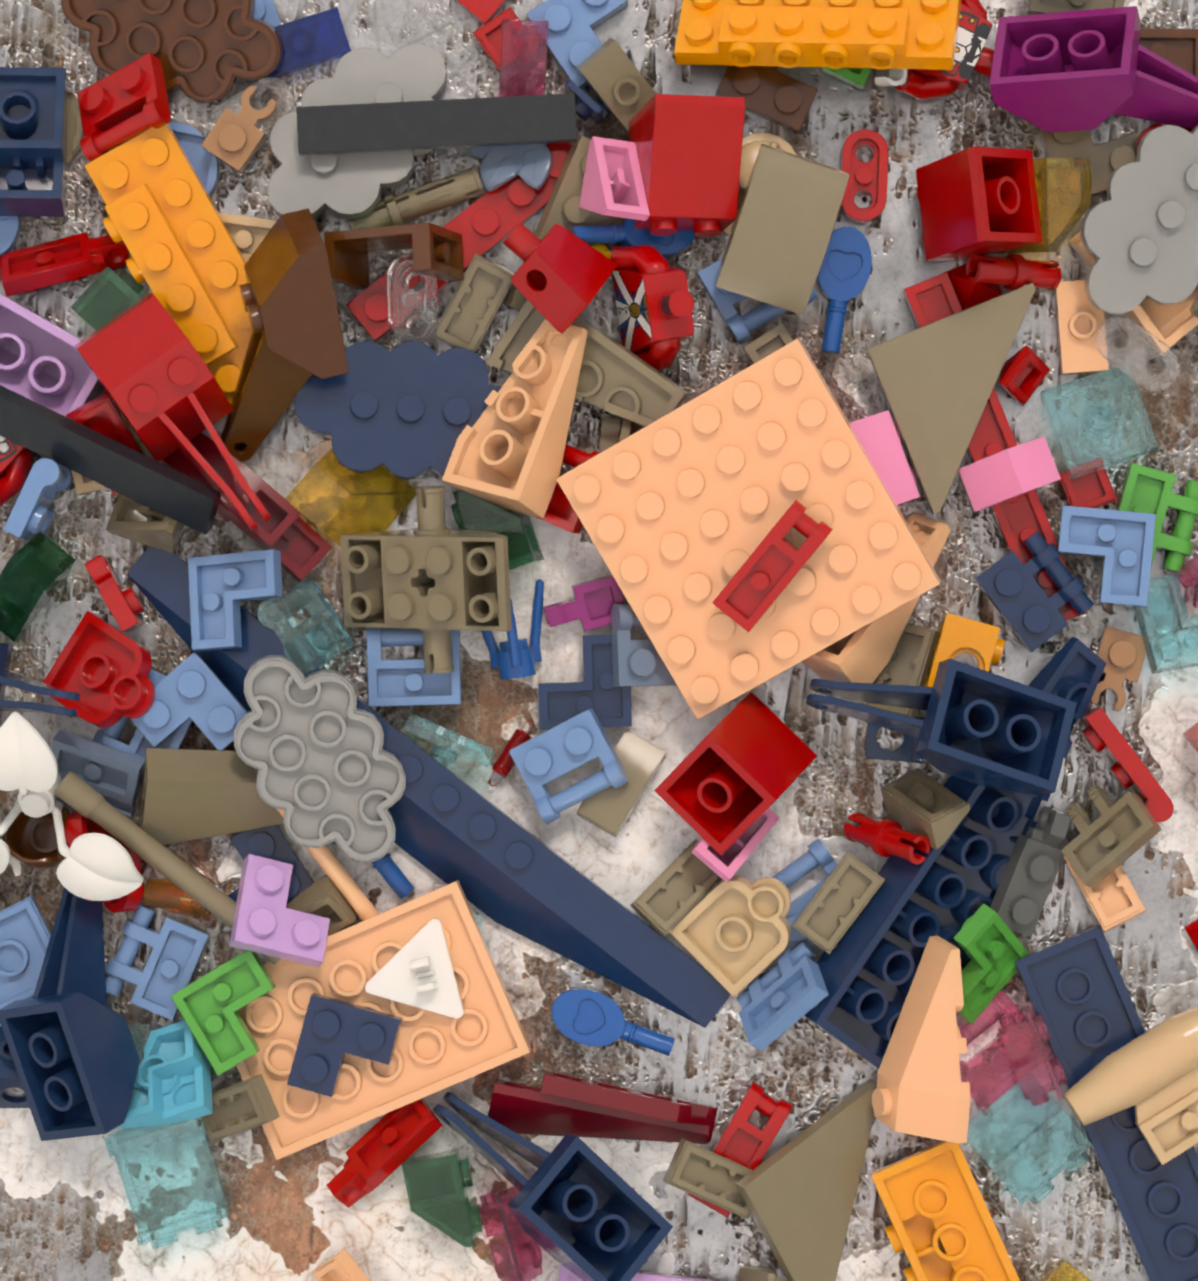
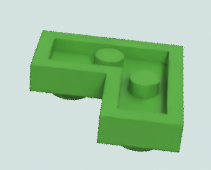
[953,903,1029,1025]
[171,950,276,1076]

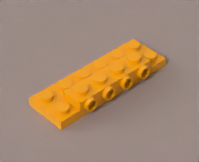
[674,0,961,70]
[84,123,253,404]
[870,1141,1020,1281]

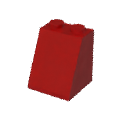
[629,94,745,237]
[916,147,1043,262]
[654,692,817,856]

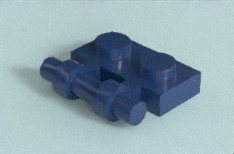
[974,531,1094,652]

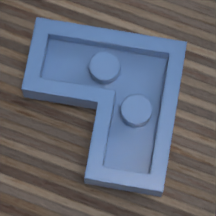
[526,0,628,90]
[1058,505,1156,607]
[188,549,283,651]
[130,652,248,751]

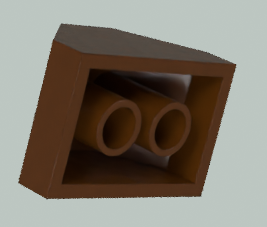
[221,208,349,462]

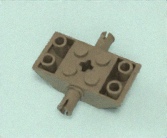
[340,486,512,674]

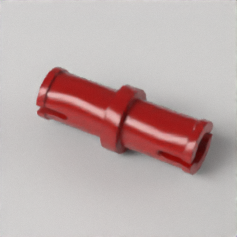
[966,253,1061,291]
[844,812,931,865]

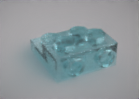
[967,1070,1093,1204]

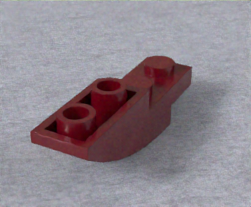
[161,433,332,582]

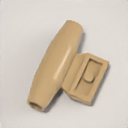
[1064,1006,1198,1165]

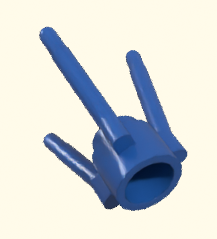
[481,579,544,680]

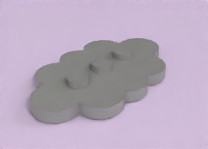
[267,43,447,220]
[1081,125,1198,314]
[234,655,406,862]

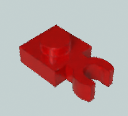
[84,555,145,633]

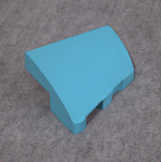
[120,1020,213,1128]

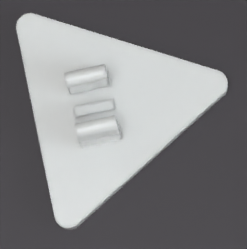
[365,918,464,1019]

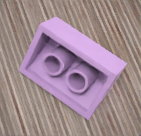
[0,293,103,417]

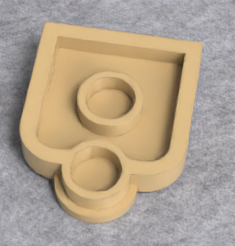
[670,876,792,997]

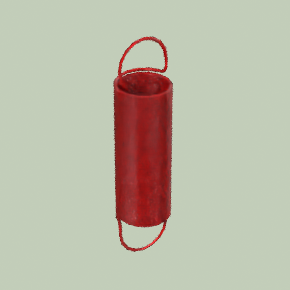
[489,720,534,786]

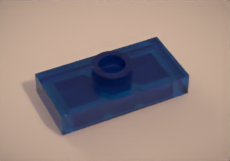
[263,7,351,81]

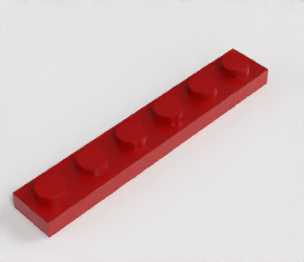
[346,142,571,342]

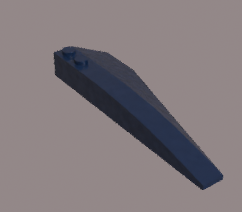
[804,637,1106,1069]

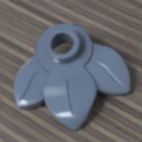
[469,144,552,192]

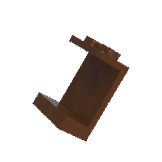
[324,223,464,290]

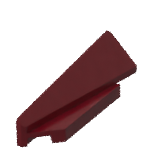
[488,1070,718,1144]

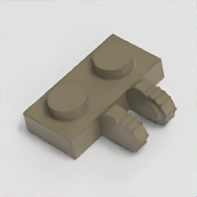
[1061,784,1162,889]

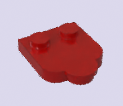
[43,610,155,728]

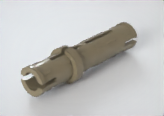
[348,166,485,230]

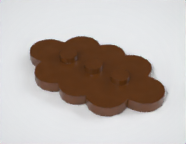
[61,0,283,103]

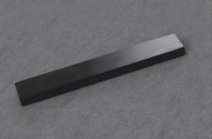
[296,93,577,156]
[0,385,221,535]

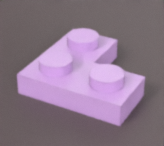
[229,854,330,967]

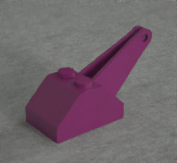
[989,6,1198,133]

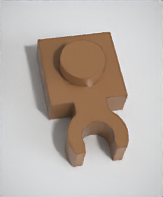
[201,85,278,173]
[1090,625,1150,711]

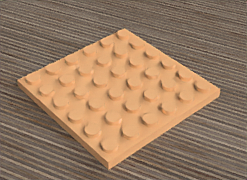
[556,338,941,719]

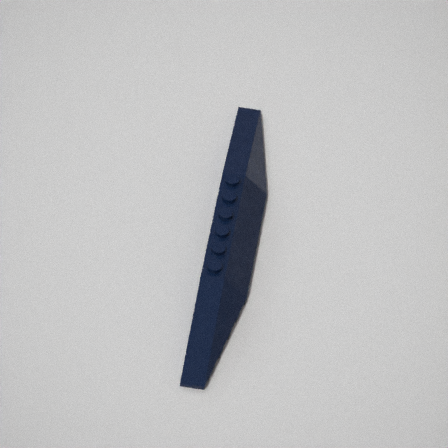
[127,546,731,1028]

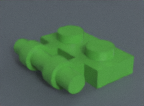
[1117,463,1198,573]

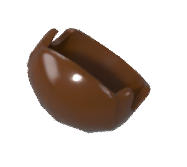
[2,806,70,869]

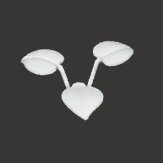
[0,711,144,901]

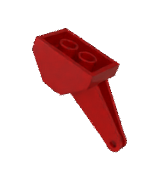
[75,293,271,531]

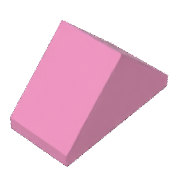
[579,136,650,221]
[958,436,1061,512]
[692,808,780,883]

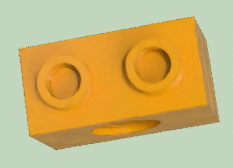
[924,613,1005,687]

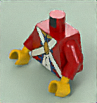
[590,244,694,371]

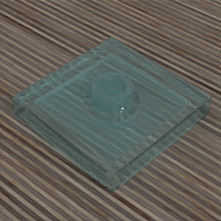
[1040,363,1159,479]

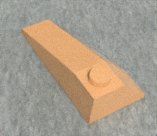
[442,319,588,519]
[802,512,951,684]
[872,936,971,1144]

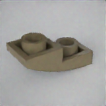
[577,729,666,838]

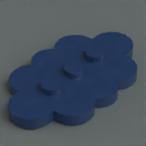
[294,341,502,480]

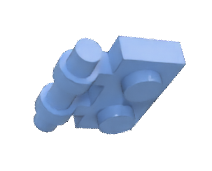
[105,904,211,1021]
[737,940,829,1052]

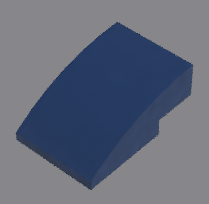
[0,67,67,217]

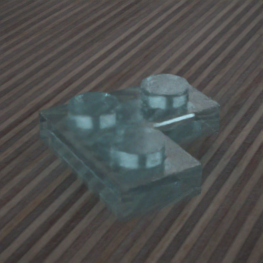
[1134,574,1198,674]

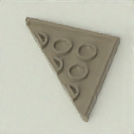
[866,283,1036,515]
[736,1080,877,1281]

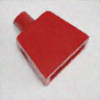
[503,222,617,334]

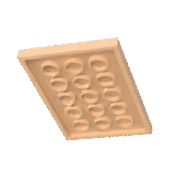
[236,880,532,1160]

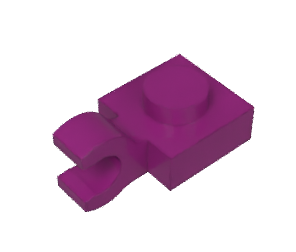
[543,575,624,632]

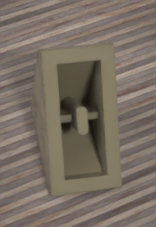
[106,494,185,554]

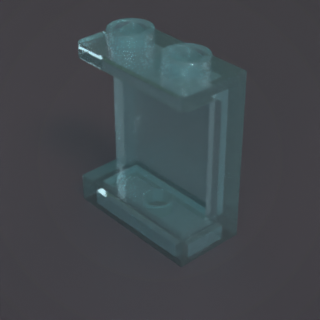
[104,1117,231,1249]

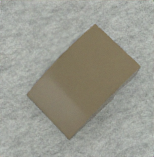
[716,144,849,316]

